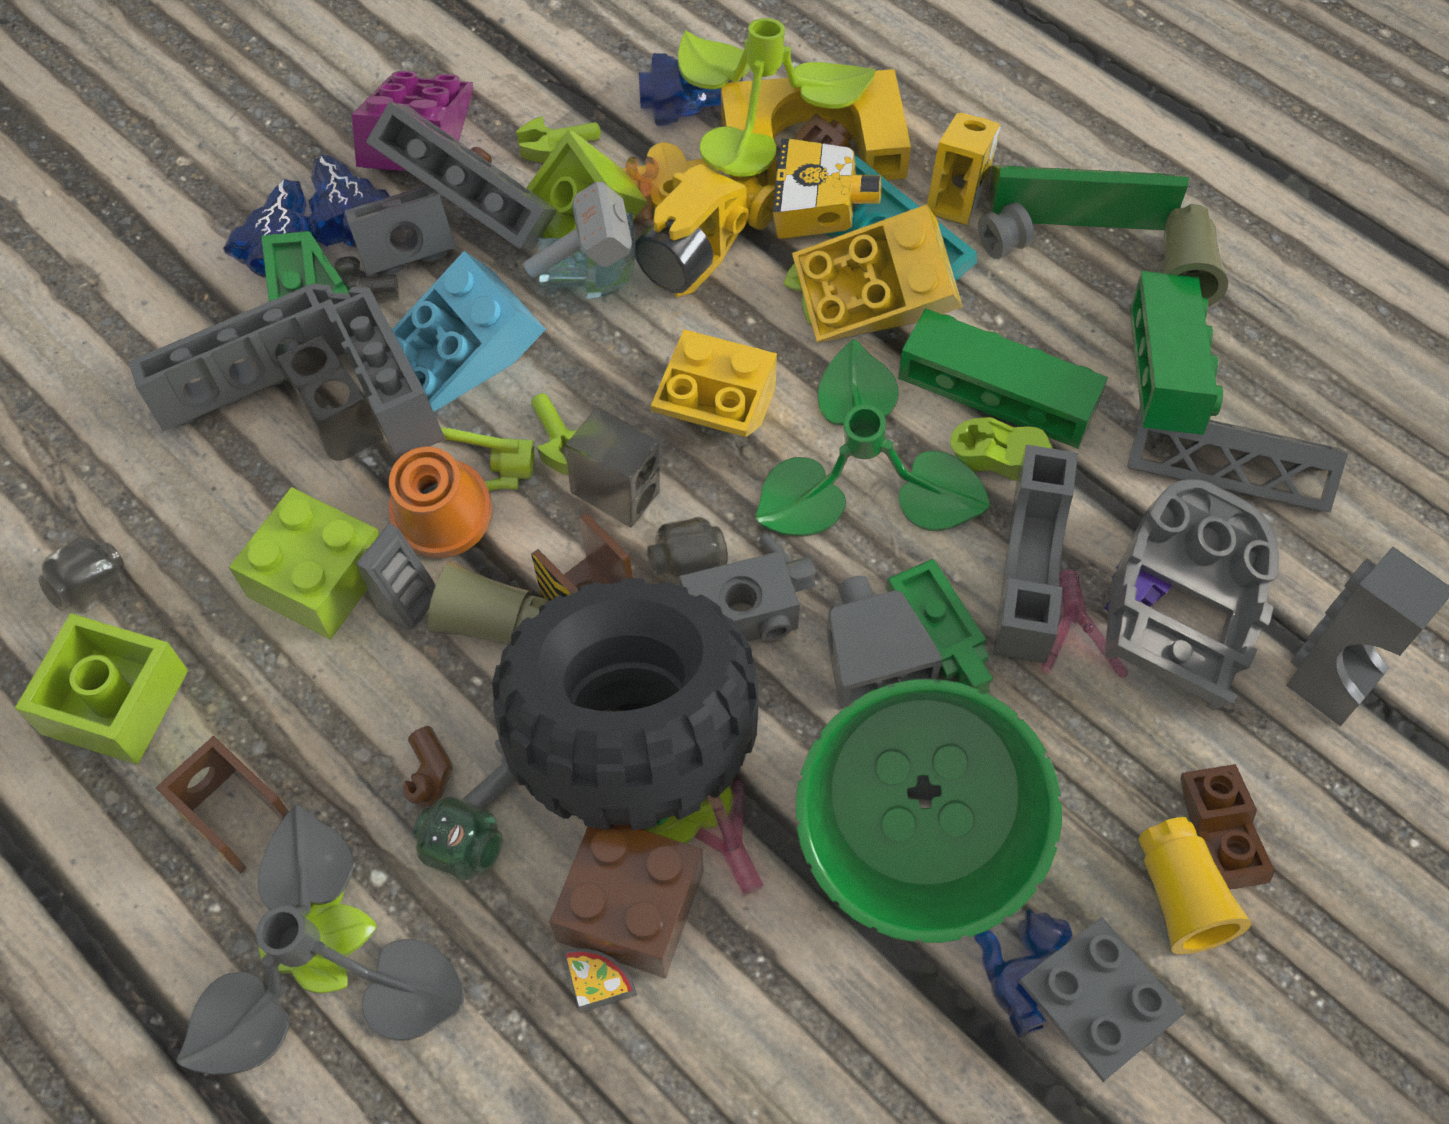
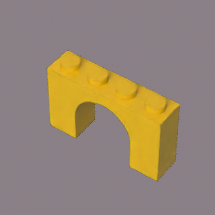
[721,69,911,187]

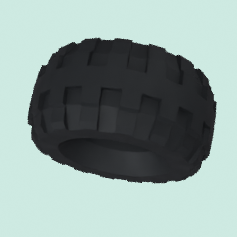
[492,578,759,830]

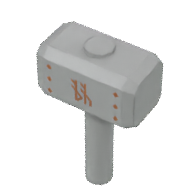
[524,182,632,278]

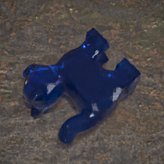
[974,909,1073,1038]

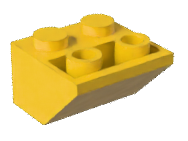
[651,329,777,437]

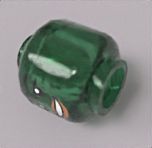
[413,797,503,881]

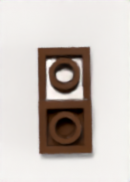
[1180,764,1275,890]

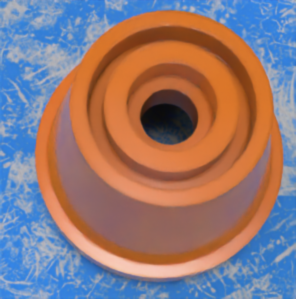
[388,446,493,558]

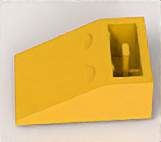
[792,204,963,343]

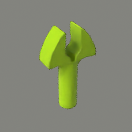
[516,116,601,163]
[531,393,591,475]

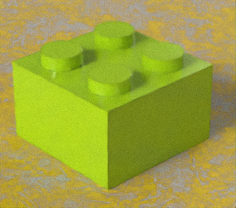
[229,487,379,640]
[15,613,189,765]

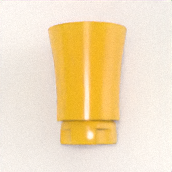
[1138,817,1251,955]

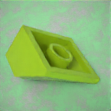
[526,130,648,261]

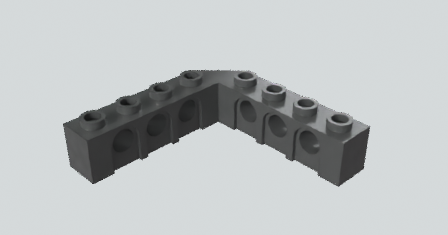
[128,284,445,460]

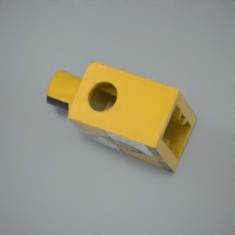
[927,113,1001,225]
[773,138,881,239]

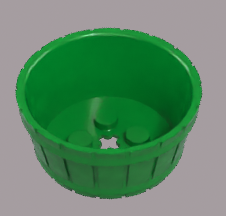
[795,679,1062,943]

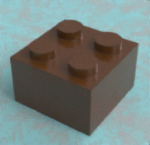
[550,825,704,979]

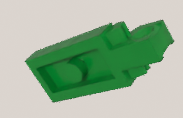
[886,559,993,693]

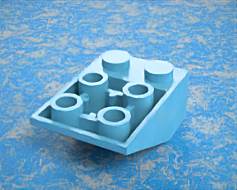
[392,251,546,412]

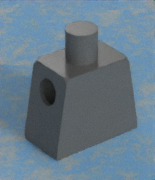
[827,576,943,709]

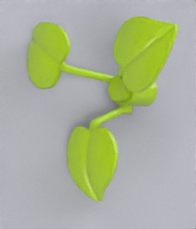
[678,18,876,177]

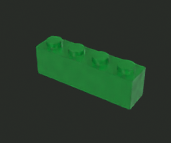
[1130,271,1223,435]
[898,308,1108,449]

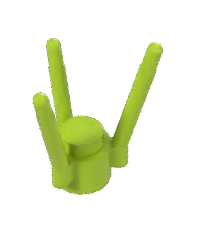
[440,427,534,491]

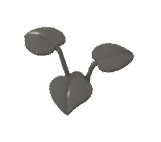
[177,805,464,1075]

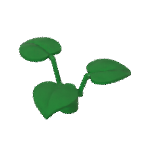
[755,339,990,536]

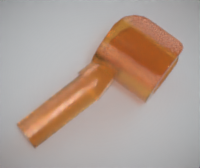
[625,156,659,221]

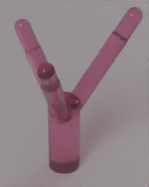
[1041,569,1128,678]
[694,780,764,896]

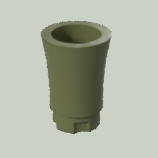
[1163,204,1228,306]
[428,561,549,645]

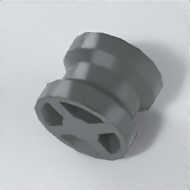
[978,202,1034,259]

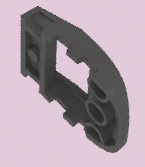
[1104,479,1279,710]

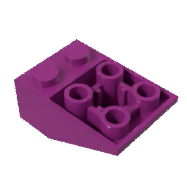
[351,71,473,171]

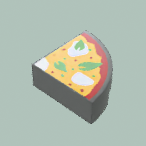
[564,949,637,1013]

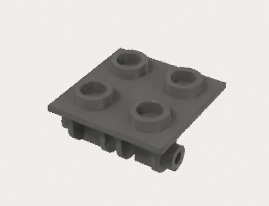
[1018,917,1186,1082]

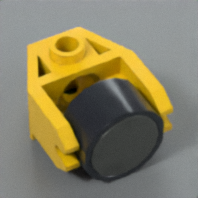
[633,164,749,297]

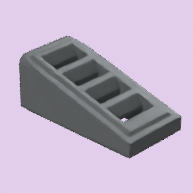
[357,524,435,630]

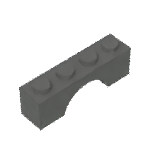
[993,444,1078,663]
[1286,547,1449,727]

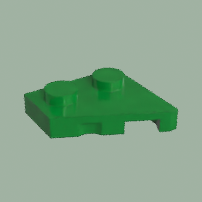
[261,231,349,302]

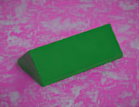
[990,165,1189,230]

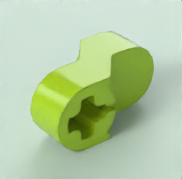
[950,417,1053,481]

